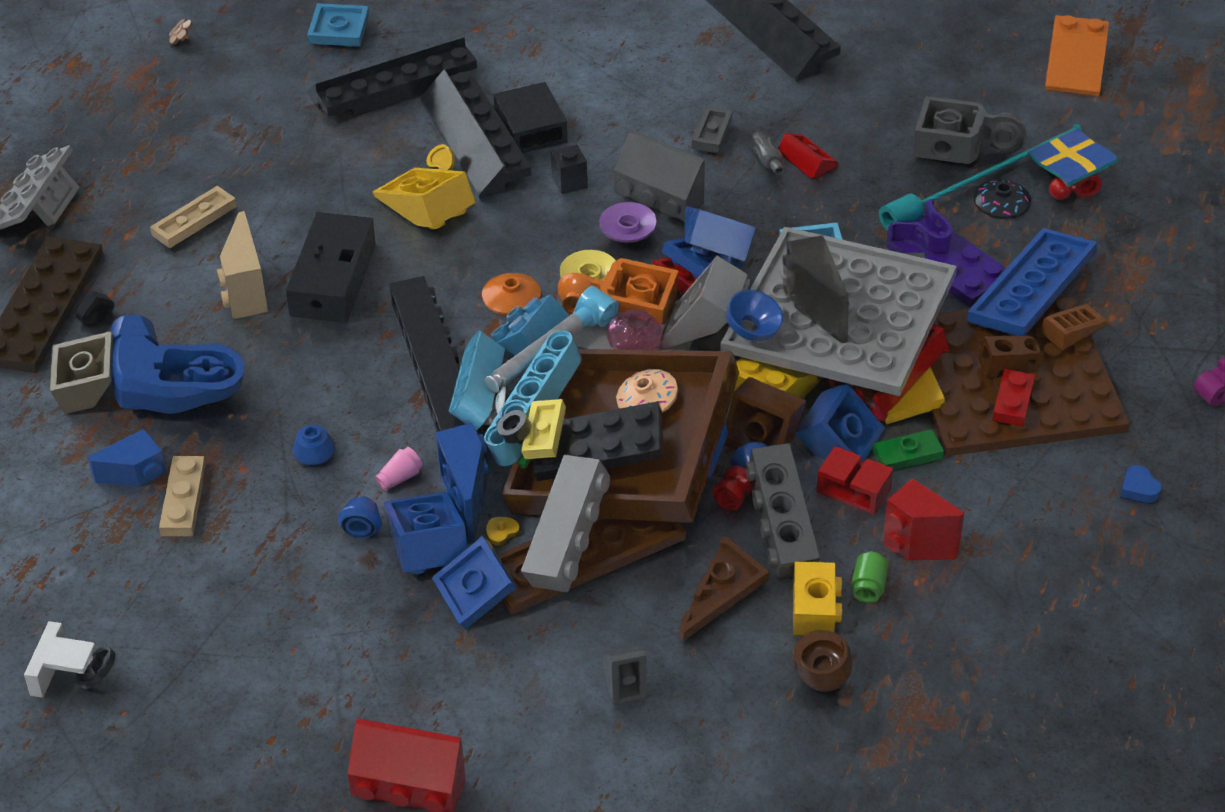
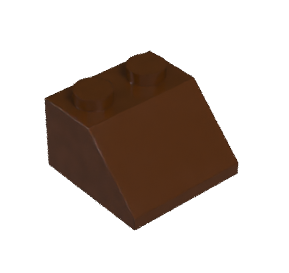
[724,376,806,451]

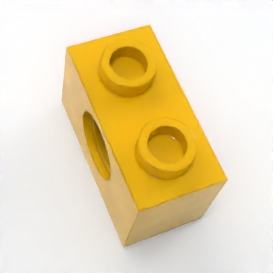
[793,562,842,635]

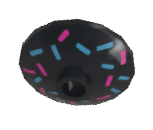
[974,179,1031,219]

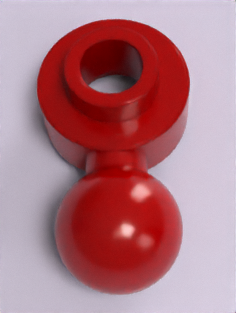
[1049,173,1102,200]

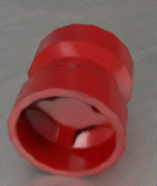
[712,465,754,511]

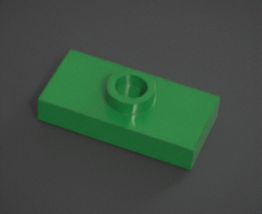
[872,429,944,471]

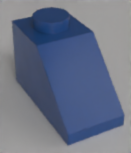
[87,429,167,487]

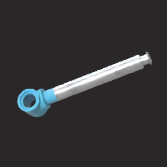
[485,286,619,393]

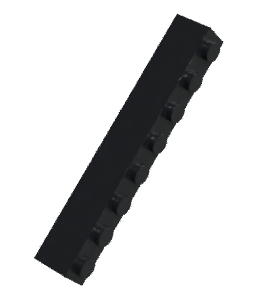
[389,276,489,461]

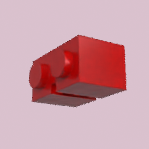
[816,446,893,516]

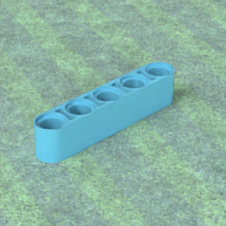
[484,330,582,466]
[449,331,505,430]

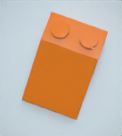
[1045,15,1109,96]

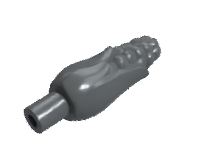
[752,132,785,176]

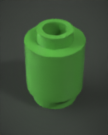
[851,551,889,603]

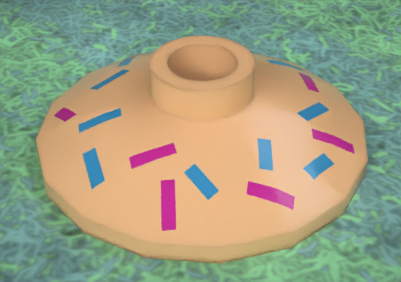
[616,369,678,413]

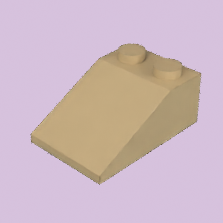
[217,211,268,319]

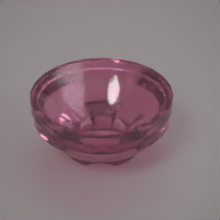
[607,310,662,350]

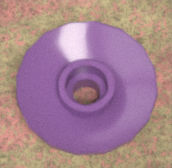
[599,202,657,243]

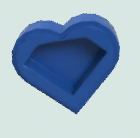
[1120,465,1161,503]

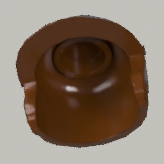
[792,630,853,692]

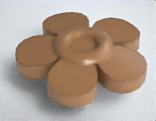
[169,19,193,45]

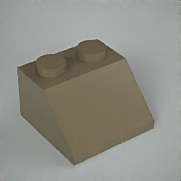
[50,331,114,414]

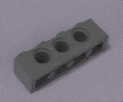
[745,443,820,579]

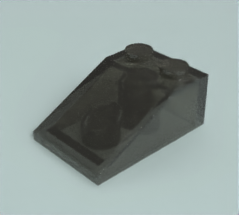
[782,235,849,343]

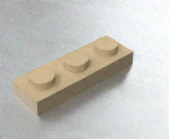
[150,185,237,248]
[159,456,206,536]

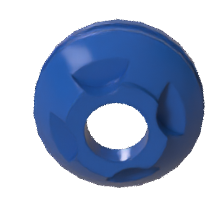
[726,290,783,341]

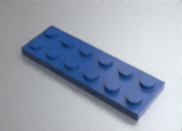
[967,228,1097,336]

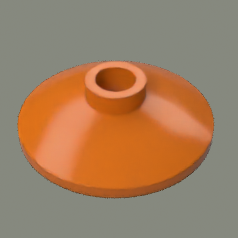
[482,273,541,316]

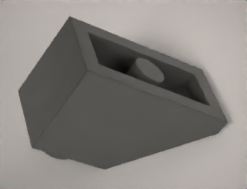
[603,645,646,705]

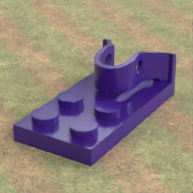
[886,199,1006,308]

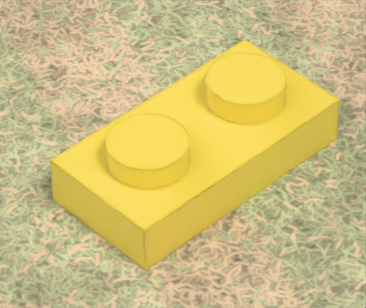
[521,399,566,459]

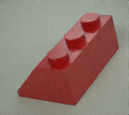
[348,718,466,812]

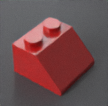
[882,478,965,560]

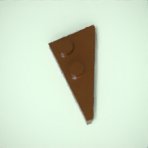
[677,535,769,641]

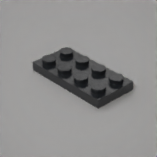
[534,401,663,482]

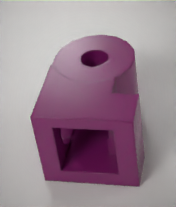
[1193,357,1225,407]

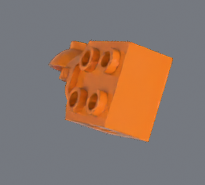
[557,258,678,324]

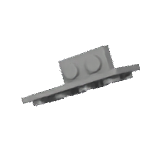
[0,145,80,230]

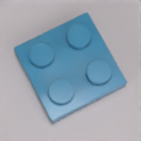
[307,3,369,47]

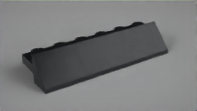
[706,0,841,81]
[308,37,477,117]
[421,69,531,199]

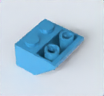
[491,294,569,360]

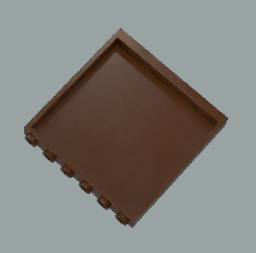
[502,349,740,523]

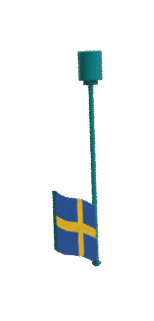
[879,124,1118,231]

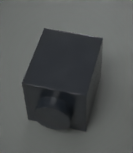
[551,145,588,194]

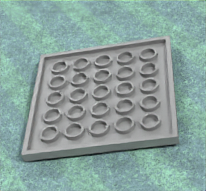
[721,226,957,396]

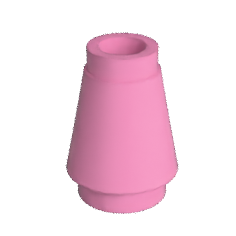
[375,447,423,491]

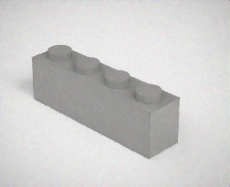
[521,455,610,593]

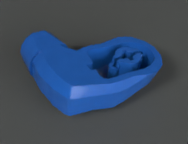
[110,315,245,414]

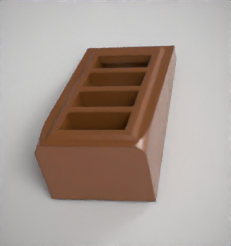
[1041,304,1108,351]

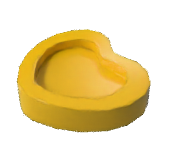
[426,144,455,170]
[486,517,520,546]

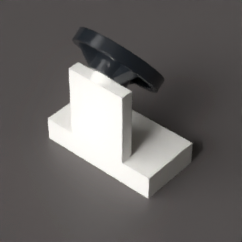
[24,621,116,698]

